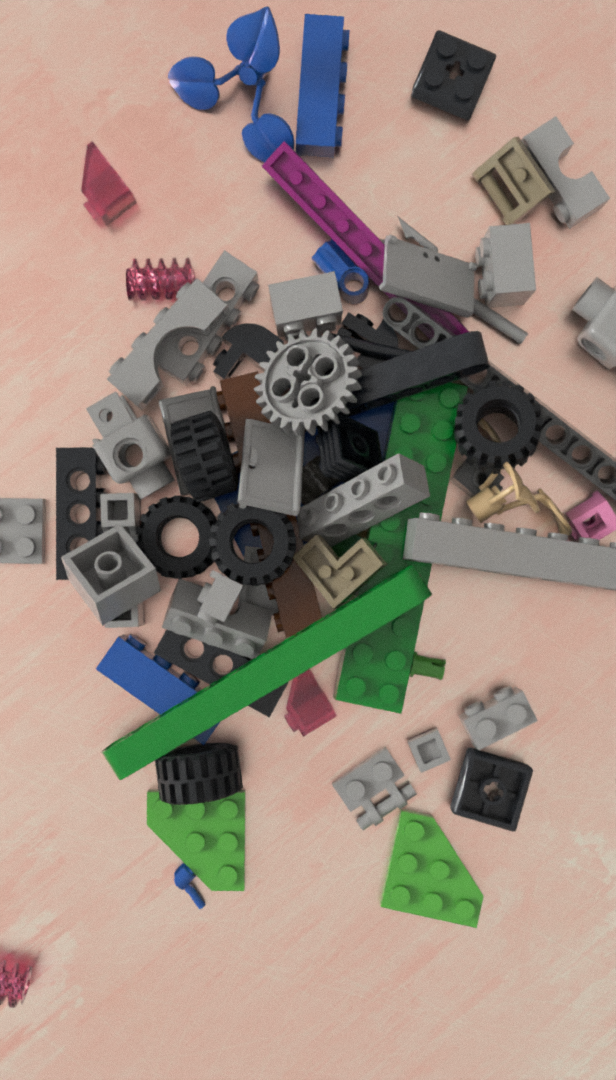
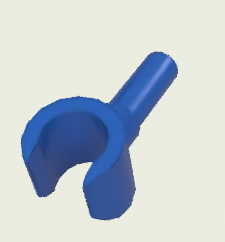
[174,863,206,909]

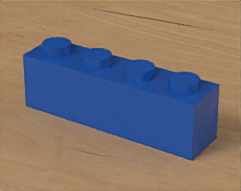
[295,14,350,158]
[96,634,220,745]

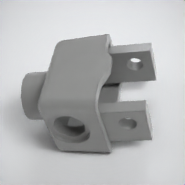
[572,277,616,370]
[86,391,175,500]

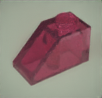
[81,141,137,226]
[284,669,337,737]

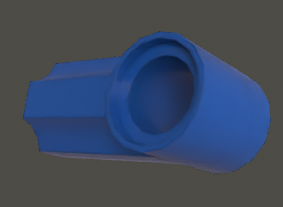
[312,239,369,304]

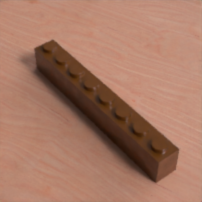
[216,371,322,637]

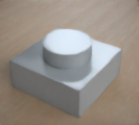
[407,728,451,773]

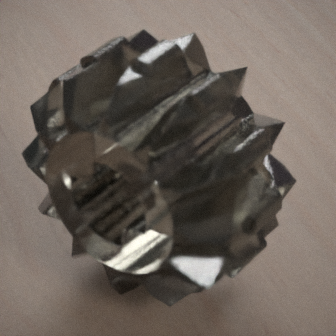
[301,455,341,505]

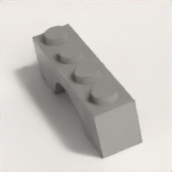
[107,278,230,410]
[100,493,144,628]

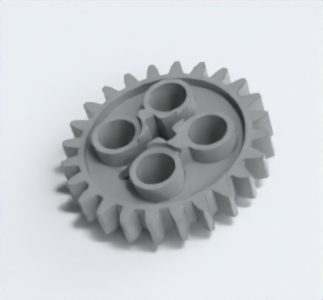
[254,328,362,436]

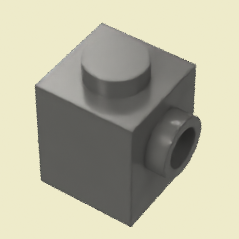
[449,460,505,497]

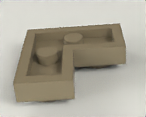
[293,535,387,609]

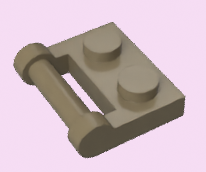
[472,137,555,225]

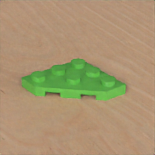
[147,789,246,891]
[380,809,484,928]

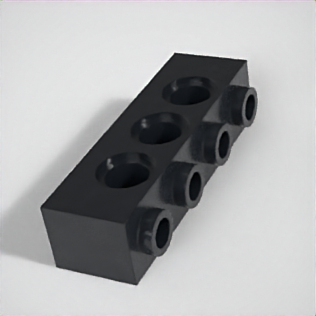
[56,447,107,580]
[154,630,289,717]

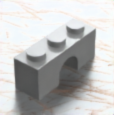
[521,116,610,229]
[162,579,272,659]

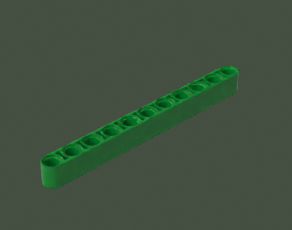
[102,564,432,780]

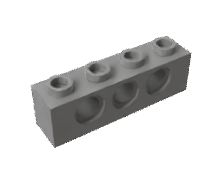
[158,250,260,386]
[297,453,430,547]

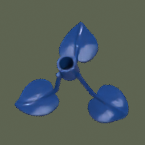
[168,6,295,162]

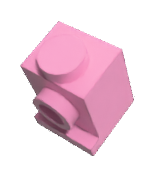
[565,490,616,541]

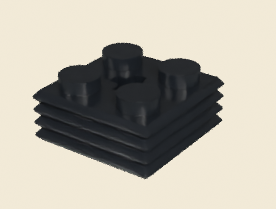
[411,30,496,120]
[316,413,383,483]
[450,748,533,832]

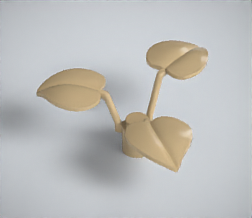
[466,418,572,536]

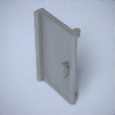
[379,234,478,318]
[159,386,230,495]
[238,419,305,516]

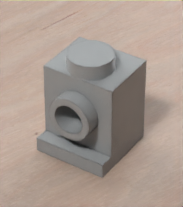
[197,570,243,625]

